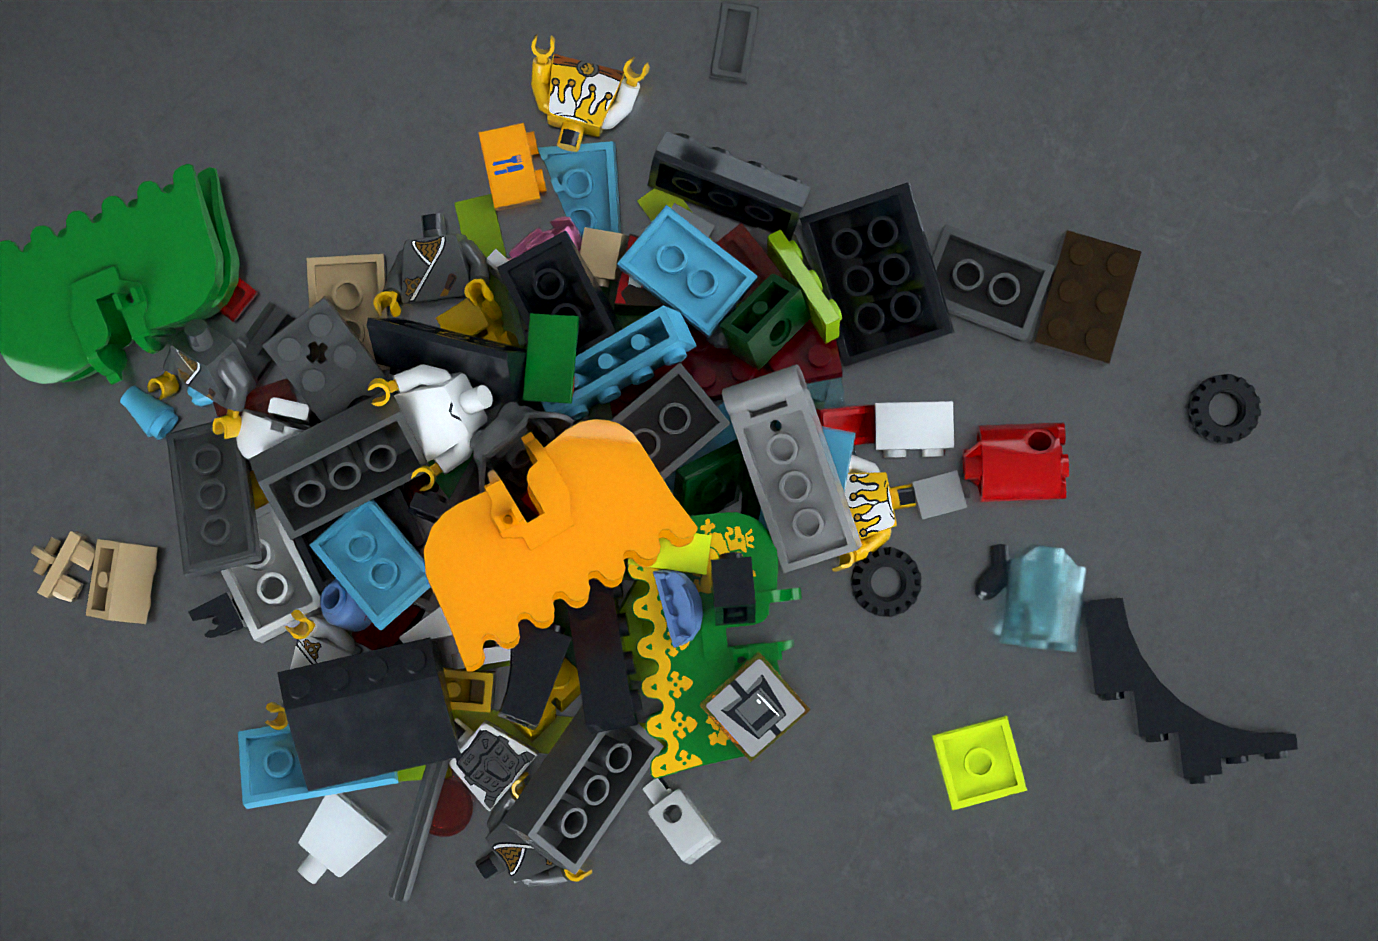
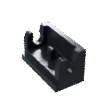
[188,592,248,638]

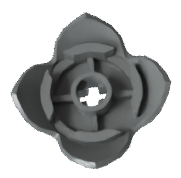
[470,401,574,494]

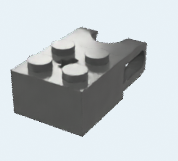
[262,296,398,422]

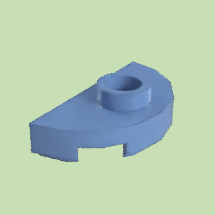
[653,569,703,648]

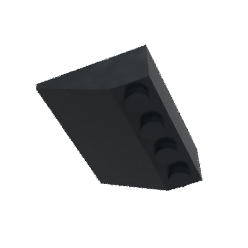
[800,182,955,367]
[277,637,461,791]

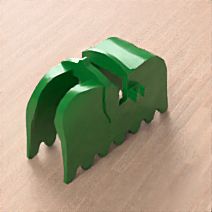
[0,164,240,385]

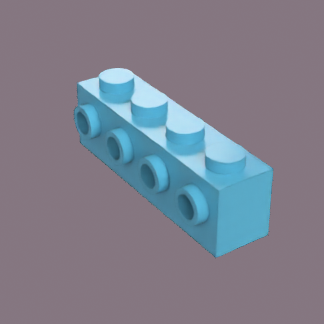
[541,305,697,422]

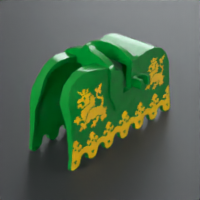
[627,512,802,779]

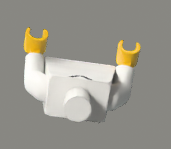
[367,364,493,491]

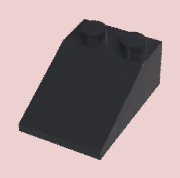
[497,231,623,356]

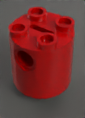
[962,422,1069,502]

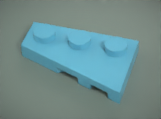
[538,141,621,237]

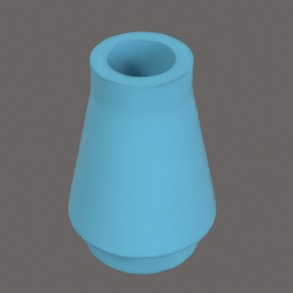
[120,385,178,440]

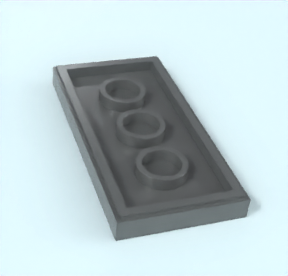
[166,422,262,579]

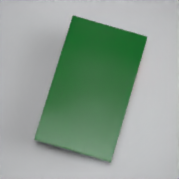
[523,313,579,404]

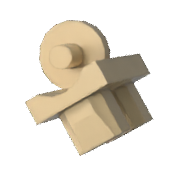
[31,531,96,602]

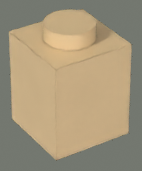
[580,227,629,288]

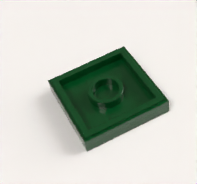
[673,439,744,516]

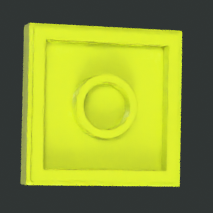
[932,715,1027,810]

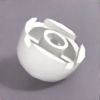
[236,409,309,470]

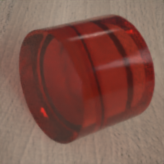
[415,776,476,837]

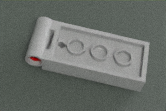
[722,364,862,573]

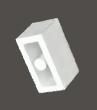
[873,401,954,458]

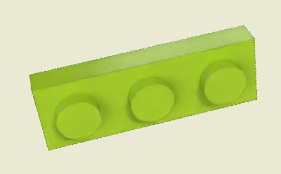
[767,229,842,344]

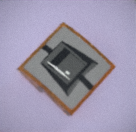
[699,651,811,762]

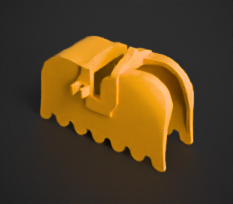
[424,419,698,672]

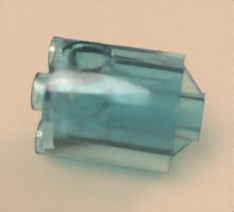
[1000,545,1087,652]

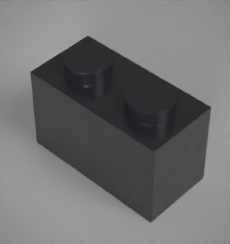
[711,552,756,626]

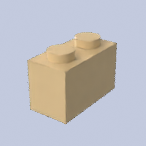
[86,539,158,624]

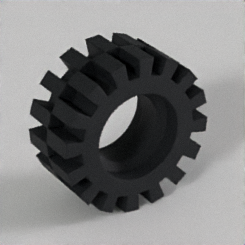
[851,547,922,617]

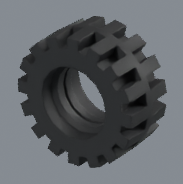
[1188,374,1261,444]

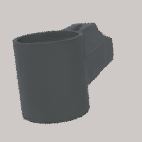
[234,301,294,383]

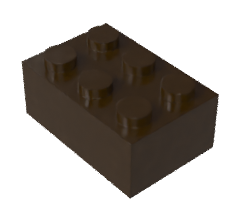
[1030,230,1142,366]

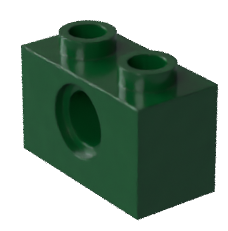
[720,273,811,371]

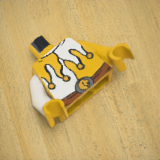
[531,34,650,152]
[832,454,916,572]

